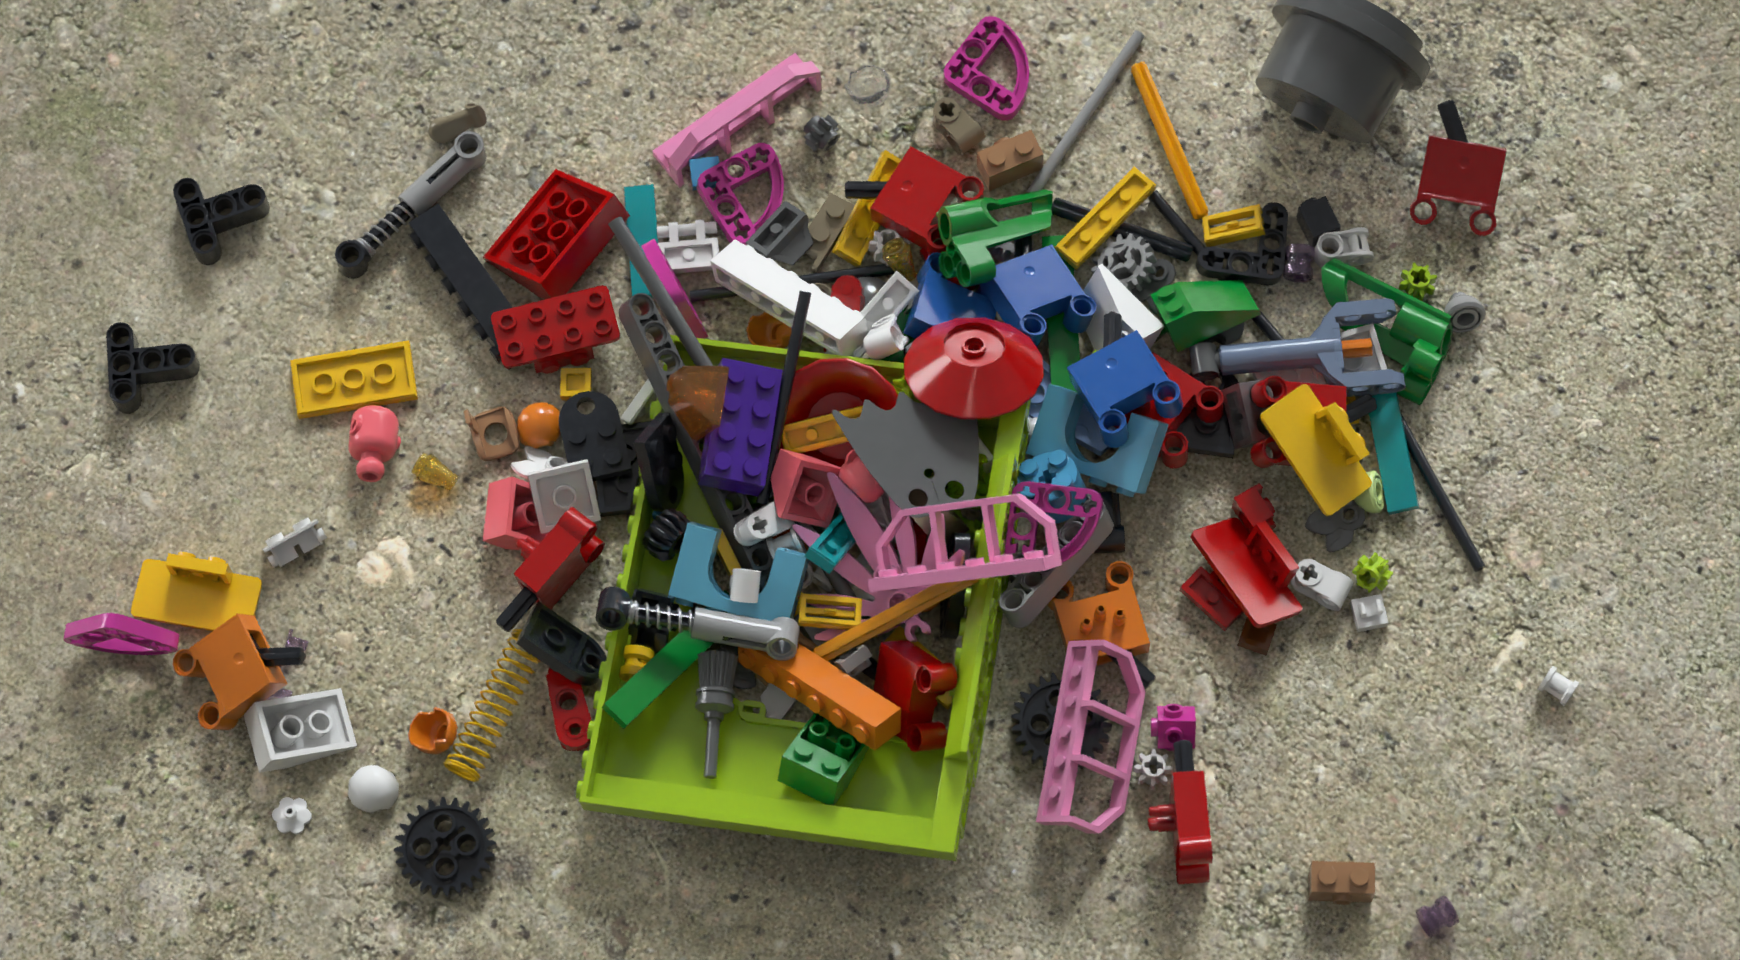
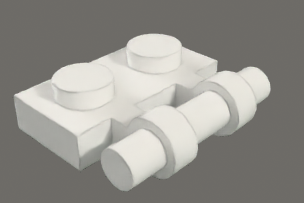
[657,219,719,274]

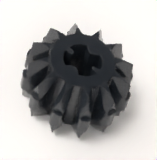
[642,508,691,562]

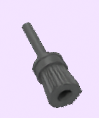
[695,650,738,779]

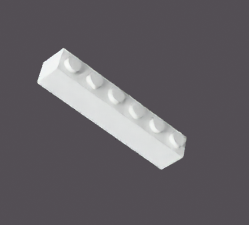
[710,239,868,356]

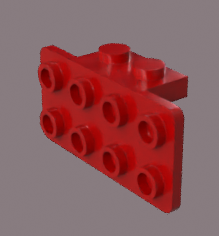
[491,285,620,374]
[1190,517,1302,628]

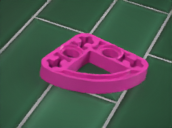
[944,16,1029,121]
[697,143,784,246]
[641,239,709,339]
[1004,481,1103,563]
[63,613,180,655]

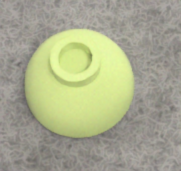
[1353,471,1385,513]

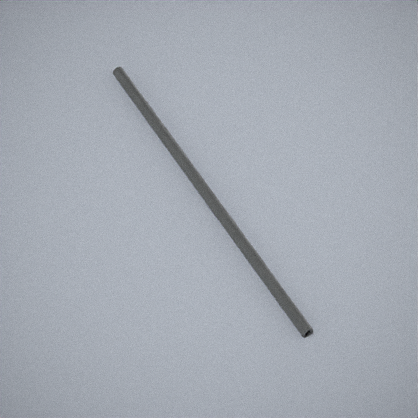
[608,217,870,621]

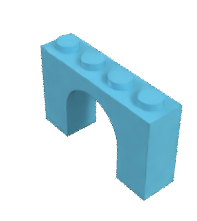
[1026,384,1169,497]
[668,521,809,621]

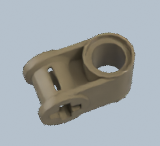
[933,97,986,156]

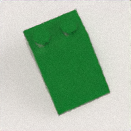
[1150,280,1261,352]

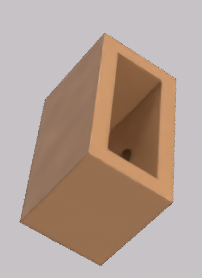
[977,130,1044,191]
[1308,861,1375,905]

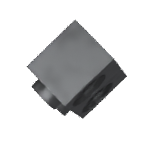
[1221,380,1272,449]

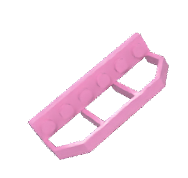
[653,53,822,188]
[868,493,1062,592]
[1036,640,1145,834]

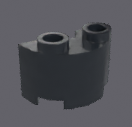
[628,588,679,653]

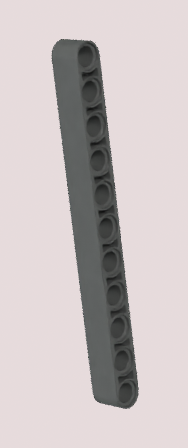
[619,293,774,593]

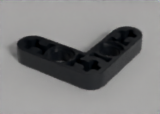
[1196,202,1288,286]

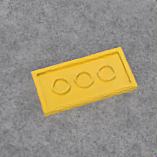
[290,340,418,419]

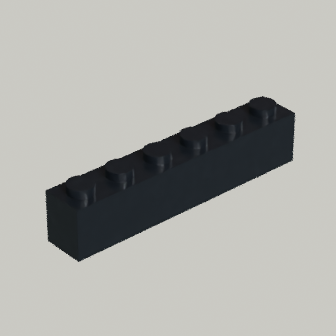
[408,203,513,370]

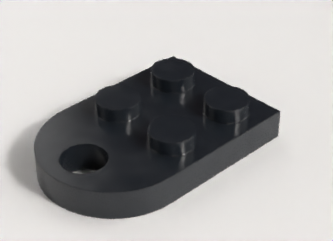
[1173,370,1239,459]
[559,391,632,482]
[633,413,684,512]
[516,601,607,686]

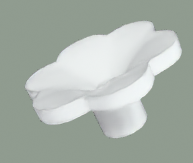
[272,797,312,834]

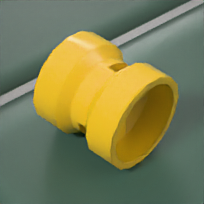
[619,645,655,682]

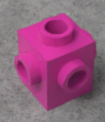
[1151,704,1196,751]

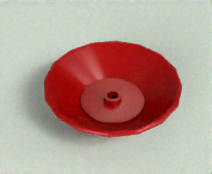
[904,318,1044,420]
[779,358,898,467]

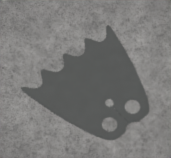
[832,392,979,518]

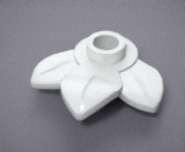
[511,446,568,478]

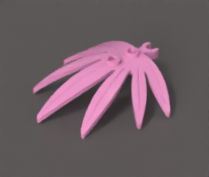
[792,472,965,643]

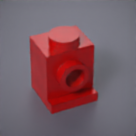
[1232,483,1276,534]

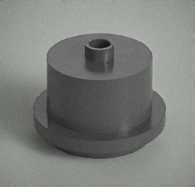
[1255,0,1430,143]

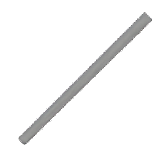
[1026,31,1144,193]

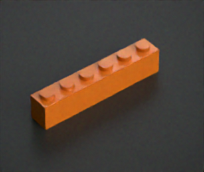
[738,643,901,750]

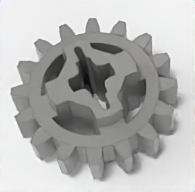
[1091,233,1157,293]

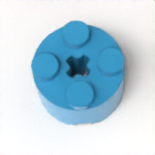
[1017,450,1087,523]

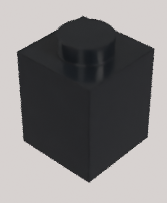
[1296,196,1341,249]

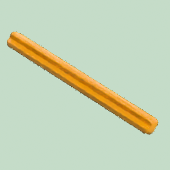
[1131,62,1208,220]
[813,579,979,661]

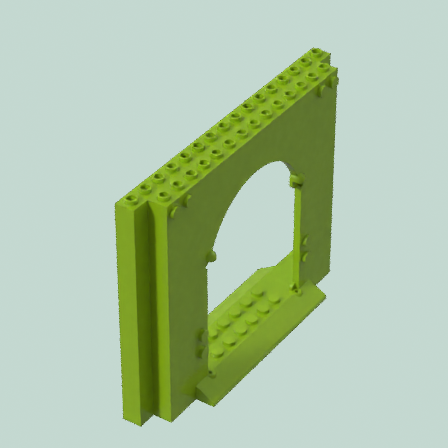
[576,335,1031,861]

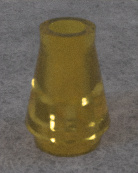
[882,238,917,282]
[411,452,459,491]

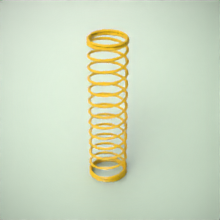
[444,628,541,782]

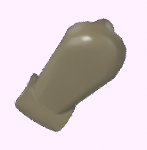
[428,103,487,144]

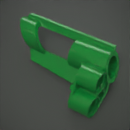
[936,189,1053,287]
[1321,258,1453,406]

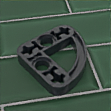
[940,532,970,639]

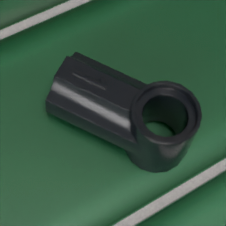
[1094,491,1125,554]

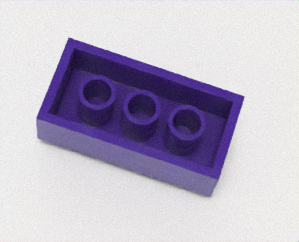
[698,358,783,496]

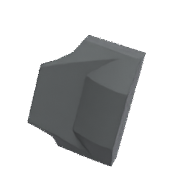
[746,200,814,265]

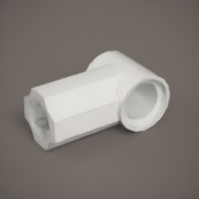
[729,568,761,603]

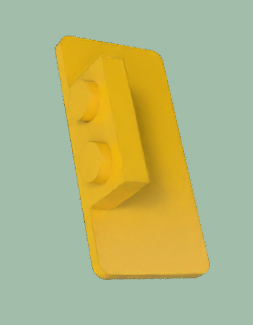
[1260,384,1372,516]
[131,552,262,631]

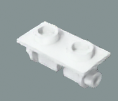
[262,517,327,568]

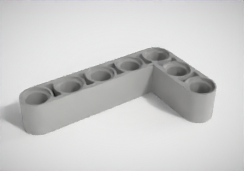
[999,494,1114,628]

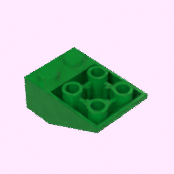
[777,713,869,805]

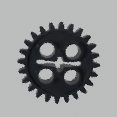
[1011,673,1112,770]
[394,797,497,899]

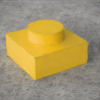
[560,368,592,400]

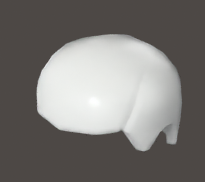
[348,765,399,813]

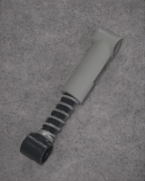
[335,131,487,279]
[595,587,800,661]

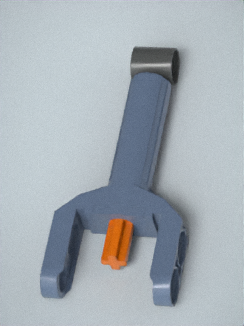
[1189,299,1406,397]

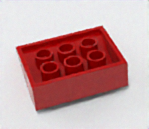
[483,169,630,299]

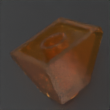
[667,366,729,441]

